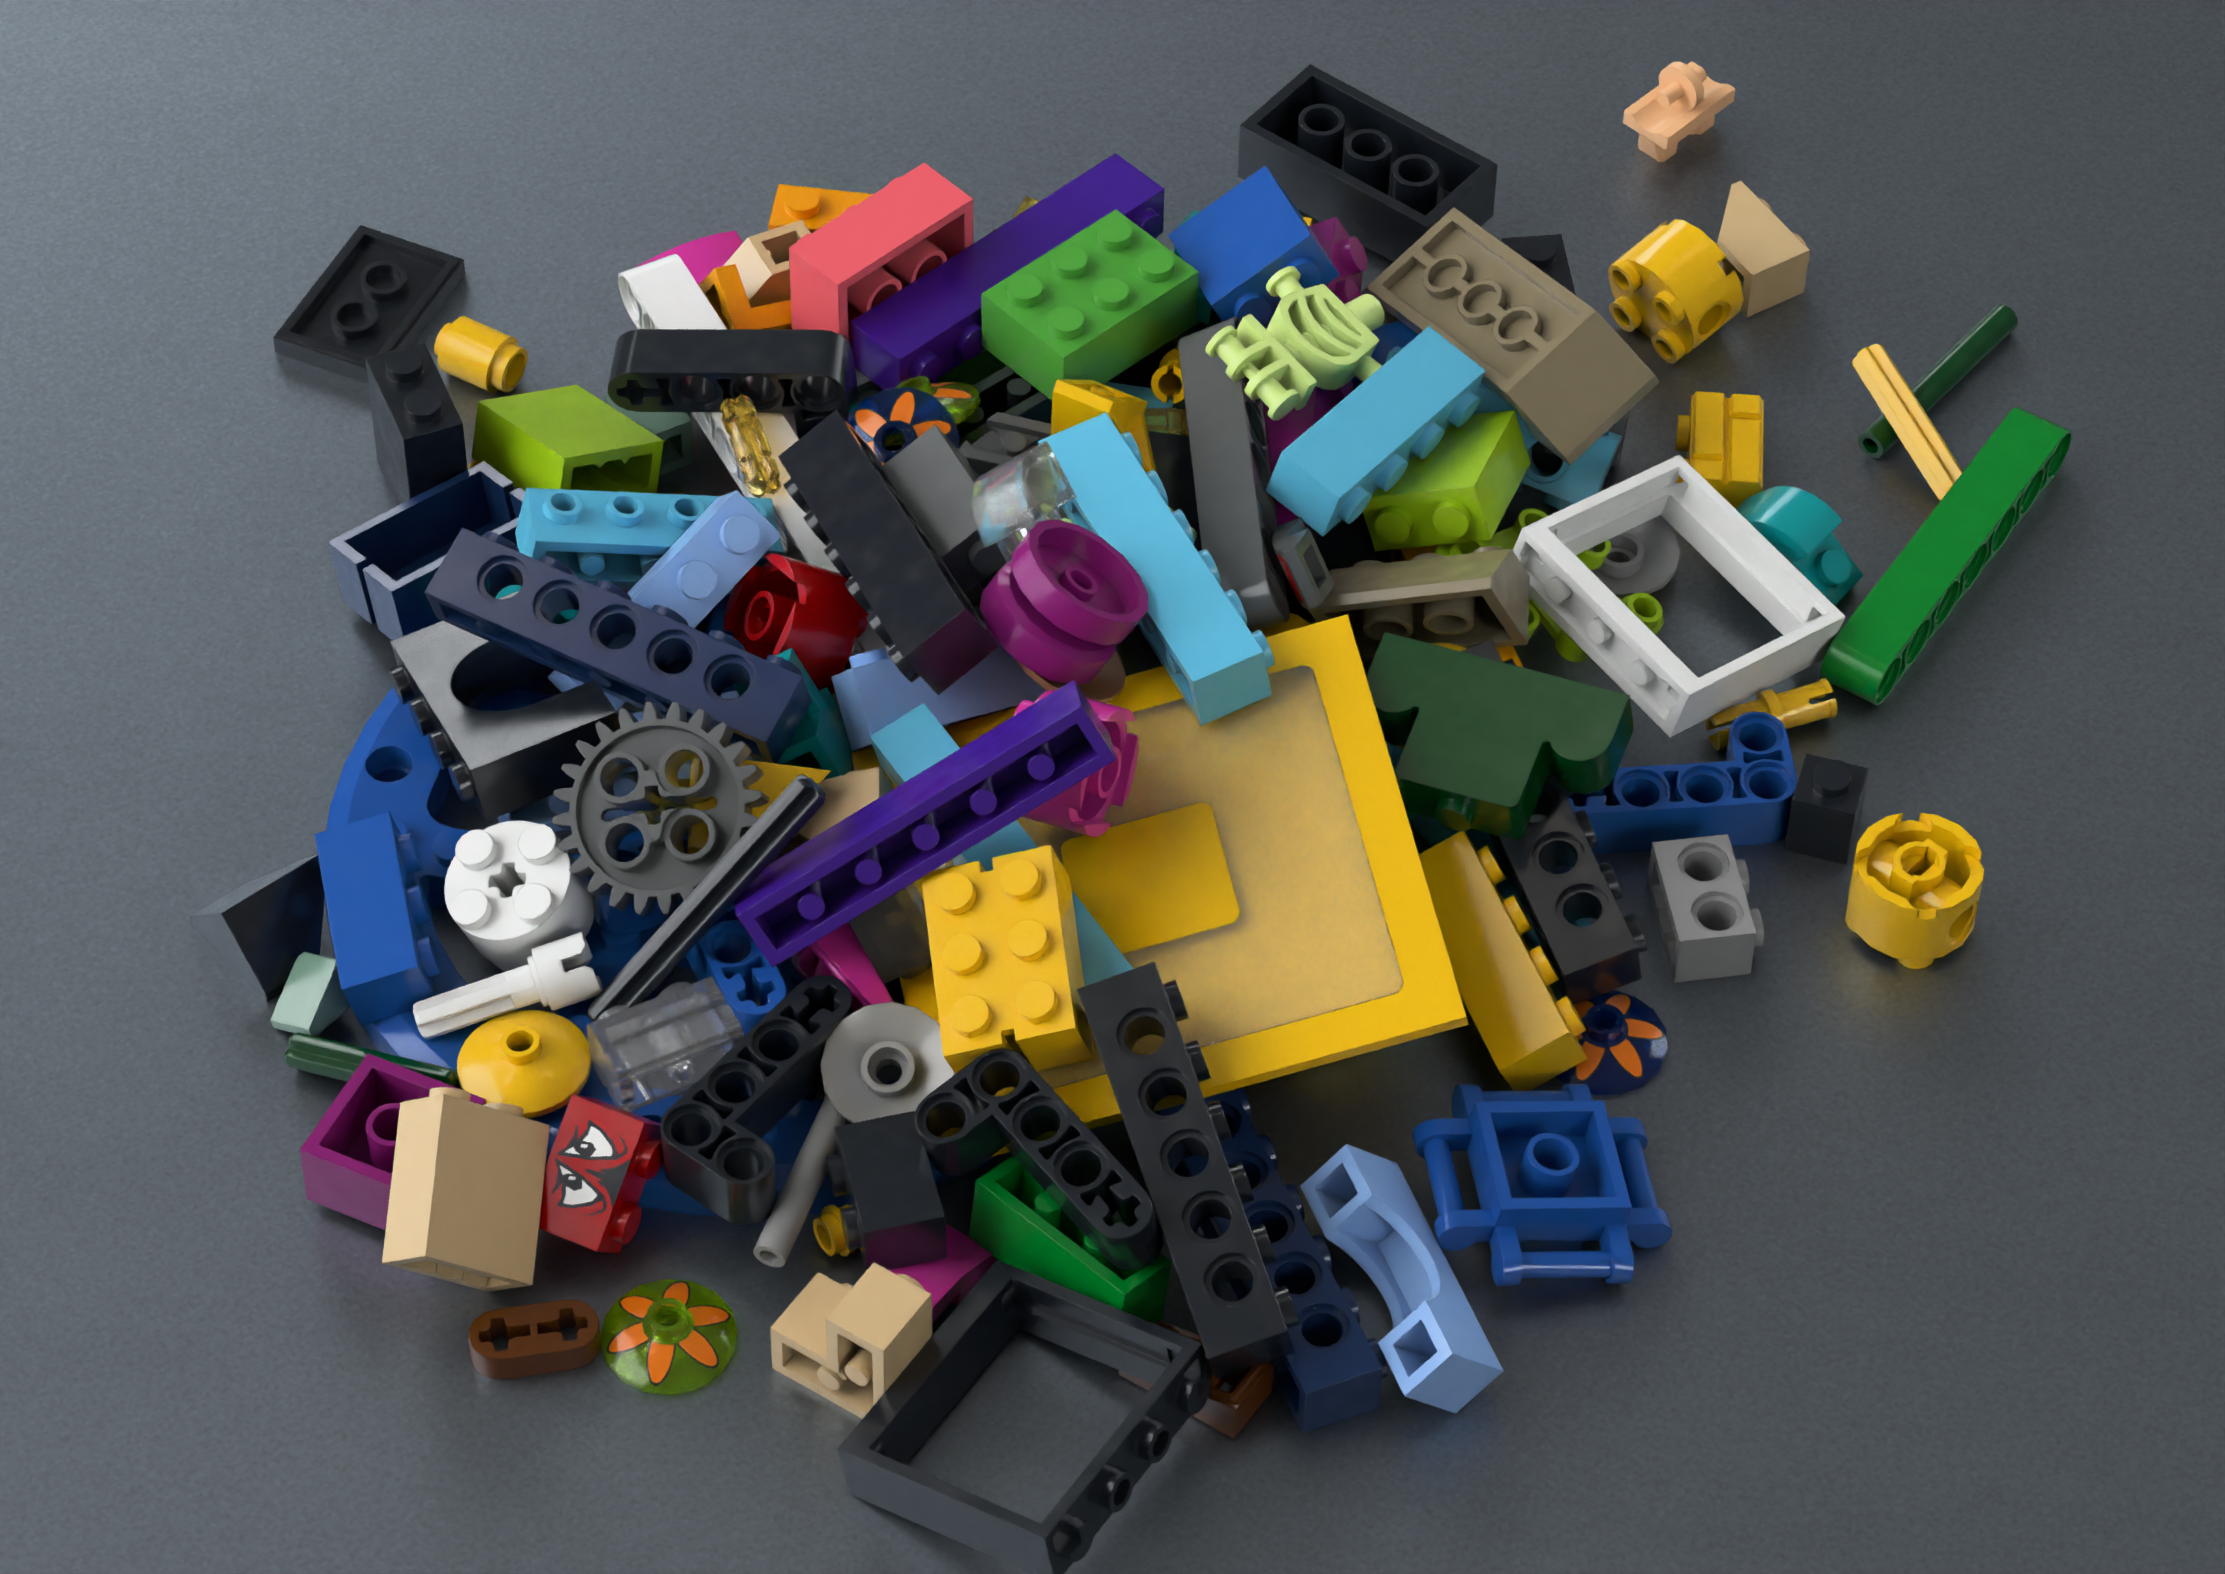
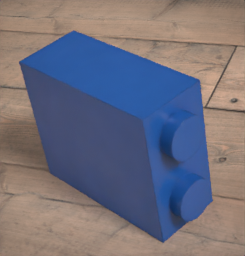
[1168,165,1340,328]

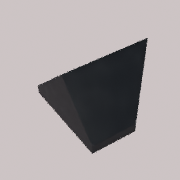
[190,853,325,1002]

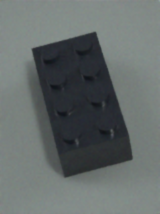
[1238,64,1498,262]

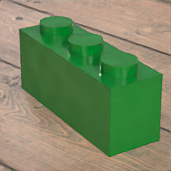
[969,1156,1172,1323]

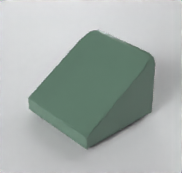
[270,952,350,1036]

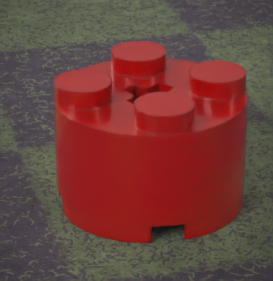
[723,553,869,695]

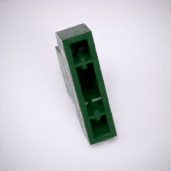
[1366,632,1634,840]

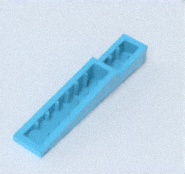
[870,703,1134,986]

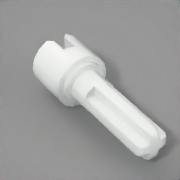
[413,932,603,1039]

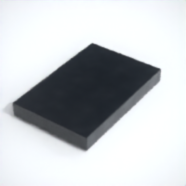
[273,225,465,384]

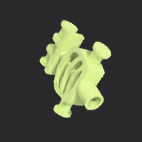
[1205,266,1385,421]

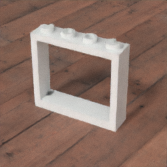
[1513,455,1846,737]

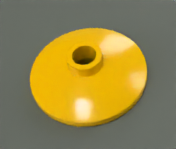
[457,1010,592,1118]

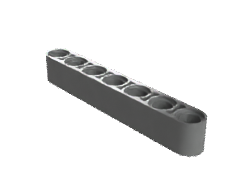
[1179,316,1289,633]

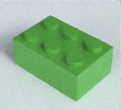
[981,209,1199,401]

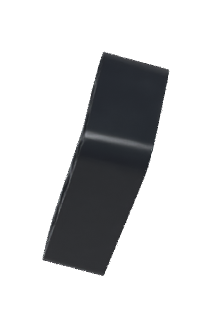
[607,329,859,439]
[660,975,852,1225]
[914,1048,1164,1271]

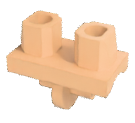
[1623,61,1735,162]

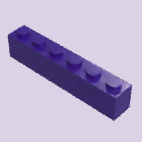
[851,153,1165,399]
[735,680,1116,968]

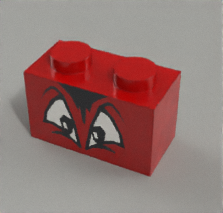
[539,1094,662,1254]

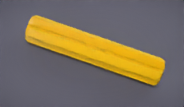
[1852,343,1963,501]

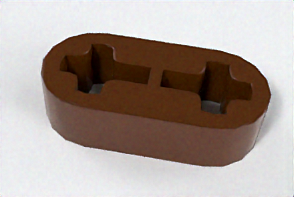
[468,1299,601,1379]

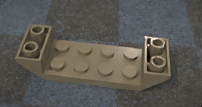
[1361,207,1660,465]

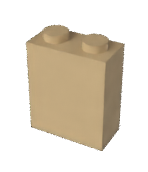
[382,1087,550,1292]

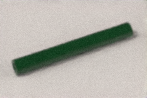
[1858,304,2018,459]

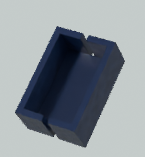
[328,461,525,641]

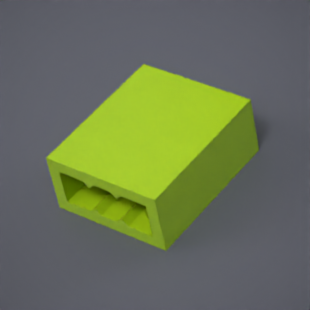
[471,384,664,493]
[1363,410,1531,551]

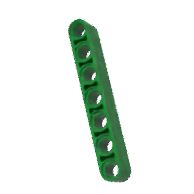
[1820,407,2072,706]

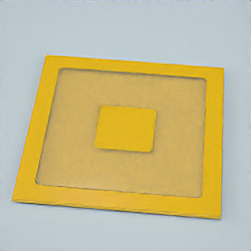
[852,614,1469,1157]

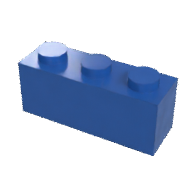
[314,811,442,1026]

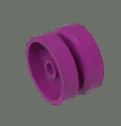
[980,519,1148,685]

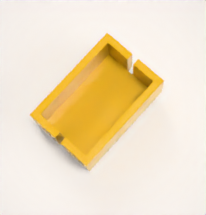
[921,845,1095,1074]

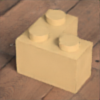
[770,1262,932,1419]

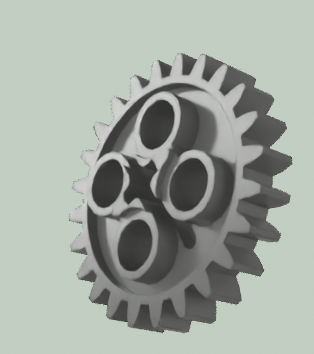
[552,702,769,918]

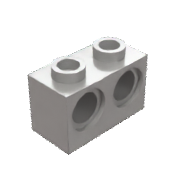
[1647,834,1764,983]

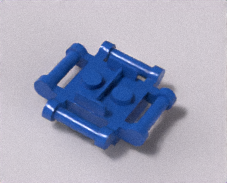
[1412,1084,1672,1286]

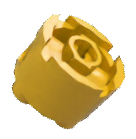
[1608,219,1744,364]
[1845,813,1984,969]

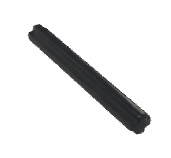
[587,774,826,1034]

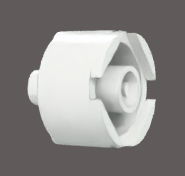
[444,820,595,971]

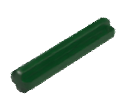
[284,1032,461,1089]

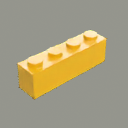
[1419,831,1588,1091]

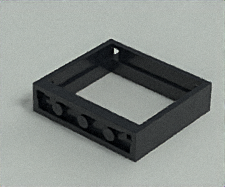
[838,1260,1211,1574]

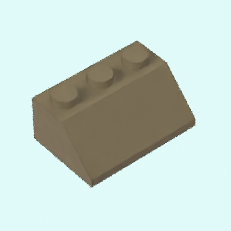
[1308,546,1530,662]

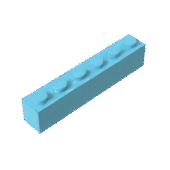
[1038,413,1275,726]

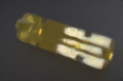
[720,395,781,498]

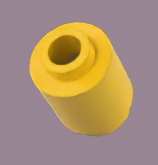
[434,316,528,393]

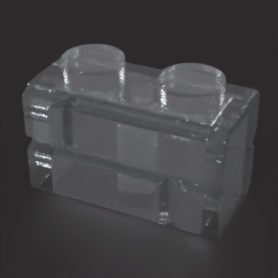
[587,976,744,1112]

